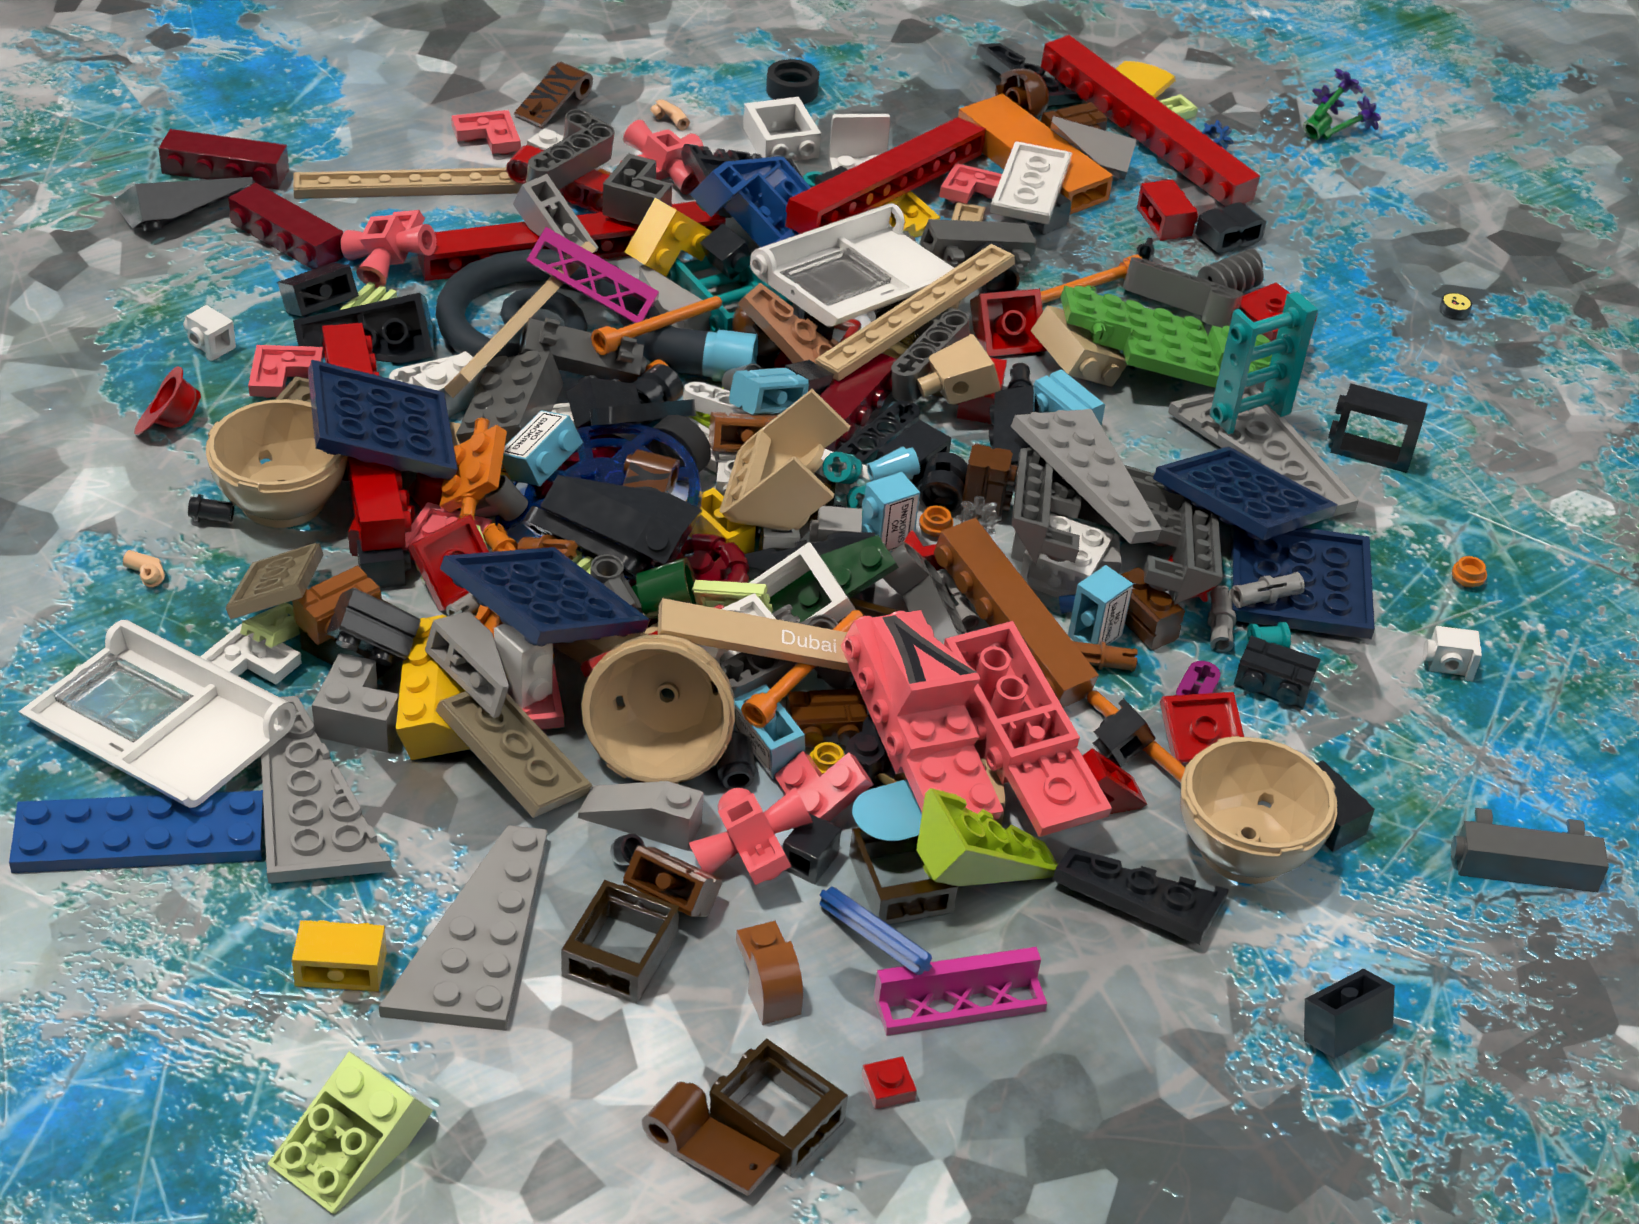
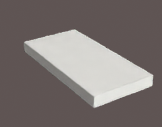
[990,141,1072,224]

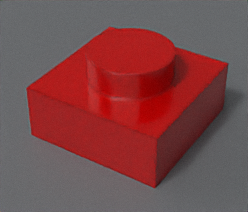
[861,1056,917,1109]

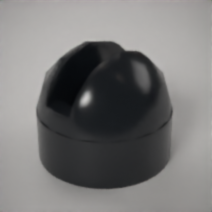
[610,834,645,867]

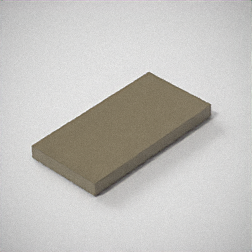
[225,543,324,620]
[436,691,593,818]

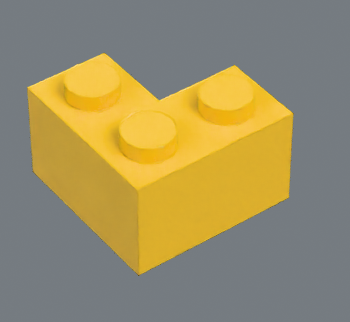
[625,198,712,277]

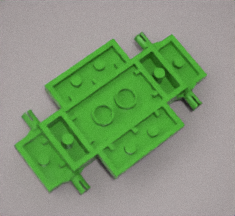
[1060,285,1272,388]

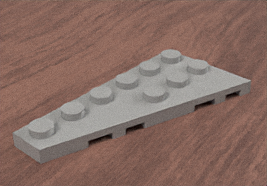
[1168,385,1359,516]
[1011,409,1162,544]
[261,696,392,884]
[379,825,547,1031]

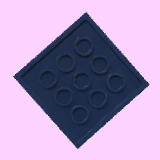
[308,360,458,480]
[1153,446,1338,541]
[1231,525,1375,640]
[440,547,650,646]

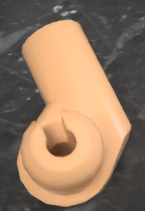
[650,99,690,130]
[123,550,165,587]

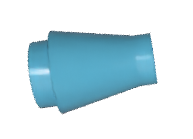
[867,446,920,481]

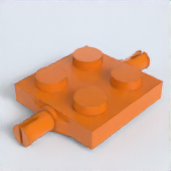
[440,418,507,519]

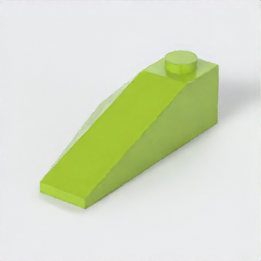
[916,788,1058,886]

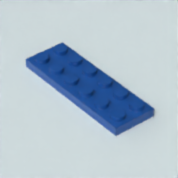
[9,790,264,873]

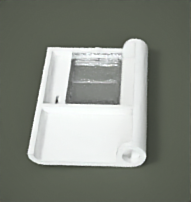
[750,203,954,326]
[18,620,296,808]

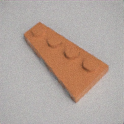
[738,283,839,383]

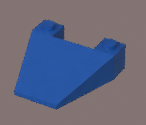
[690,156,811,247]

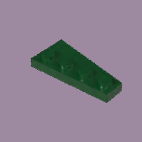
[749,535,899,623]

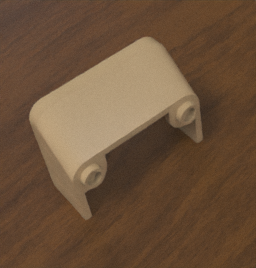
[720,389,850,531]

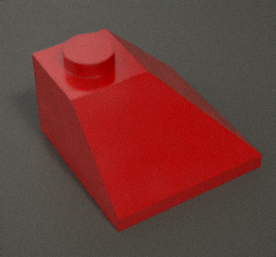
[970,289,1047,357]

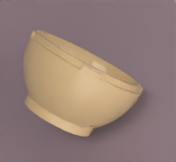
[206,399,348,528]
[582,635,735,784]
[1180,736,1337,884]

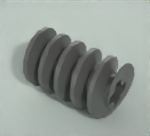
[1197,249,1264,292]

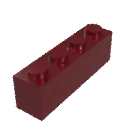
[158,129,289,190]
[228,183,344,270]
[820,353,897,452]

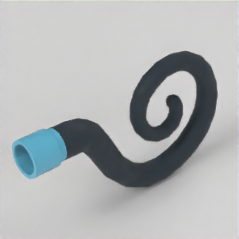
[435,249,758,382]

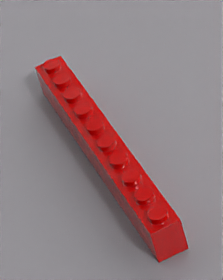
[1041,35,1260,207]
[785,117,986,234]
[417,201,726,281]
[322,323,412,551]

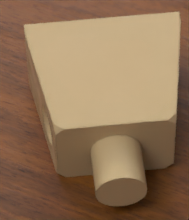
[917,334,1001,404]

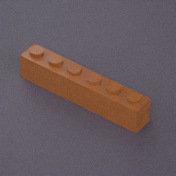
[934,517,1099,708]

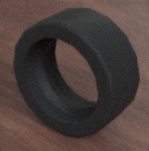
[766,59,820,105]
[644,415,711,483]

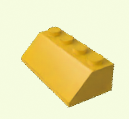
[396,615,470,760]

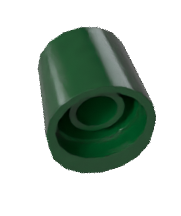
[631,558,697,619]

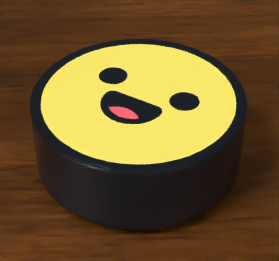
[1439,293,1472,320]

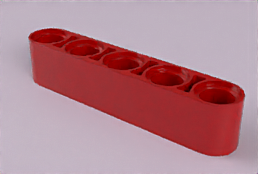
[506,145,610,213]

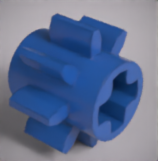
[1202,120,1234,150]

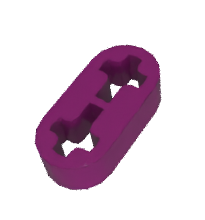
[1175,661,1221,695]

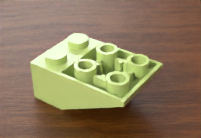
[268,1051,433,1215]

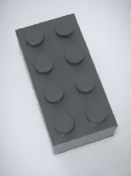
[456,350,563,445]

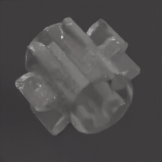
[956,496,1002,535]

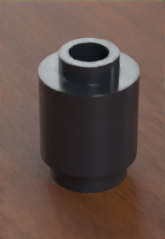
[716,731,756,790]

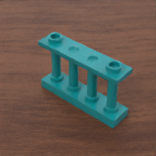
[663,257,793,332]
[1209,291,1318,434]

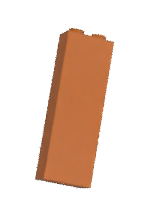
[958,93,1113,215]

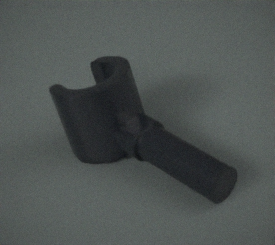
[1136,238,1155,262]

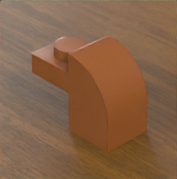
[736,921,803,1025]

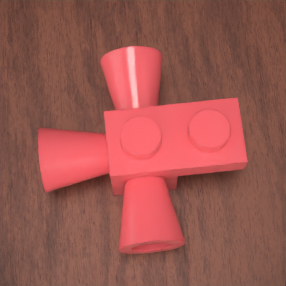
[620,120,704,195]
[341,210,436,288]
[688,787,813,885]

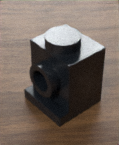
[1092,698,1156,767]

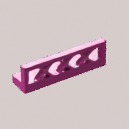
[526,227,659,323]
[874,947,1047,1036]

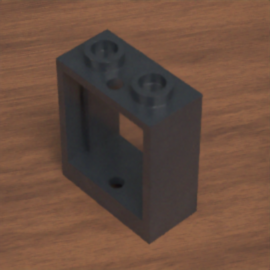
[1328,383,1428,473]

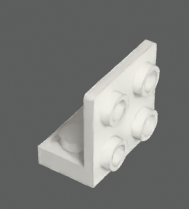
[828,114,890,170]
[1020,513,1113,598]

